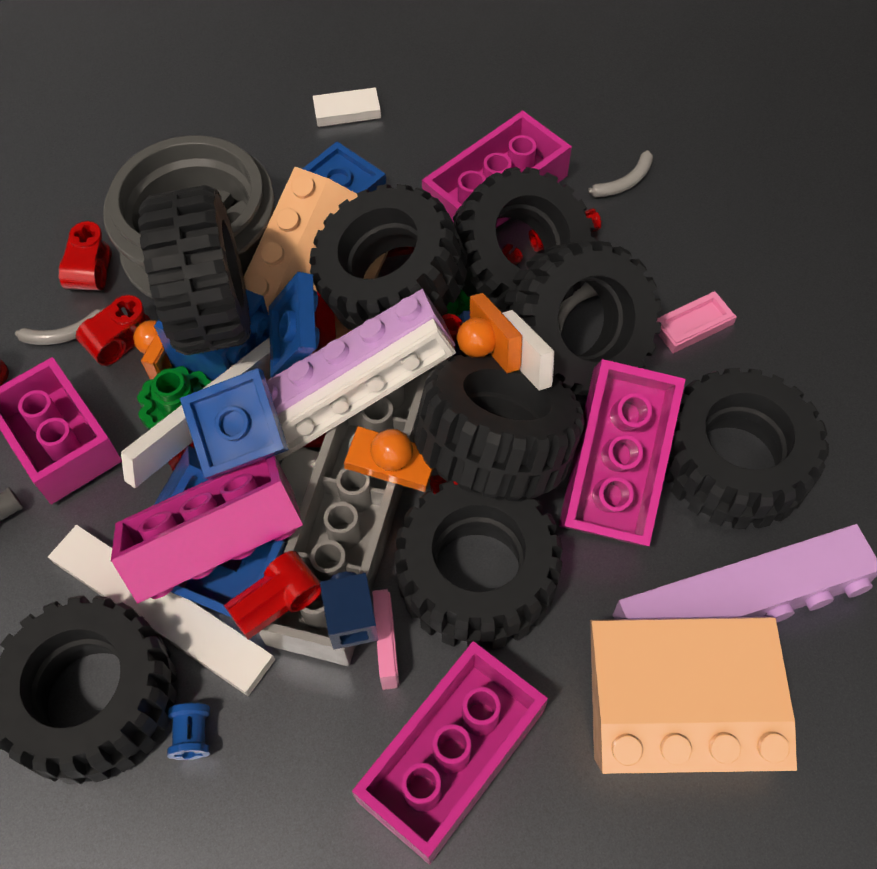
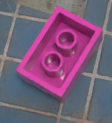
[0,357,122,505]

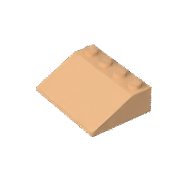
[243,167,388,339]
[590,617,797,774]

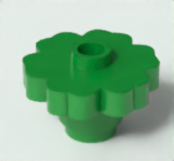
[137,366,212,430]

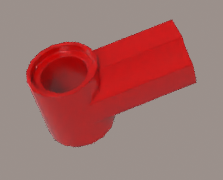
[224,551,321,640]

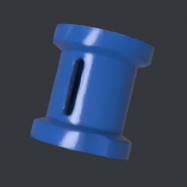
[167,703,210,760]

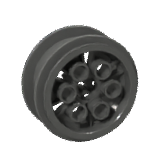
[103,135,275,298]

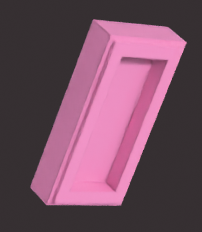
[657,291,737,354]
[372,589,400,690]

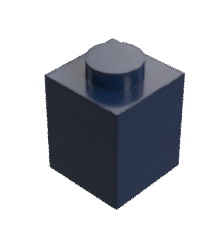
[320,572,379,650]

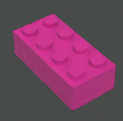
[422,110,572,228]
[558,359,686,546]
[111,456,303,604]
[352,641,548,865]

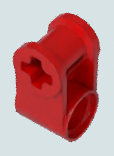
[59,221,112,290]
[76,295,151,366]

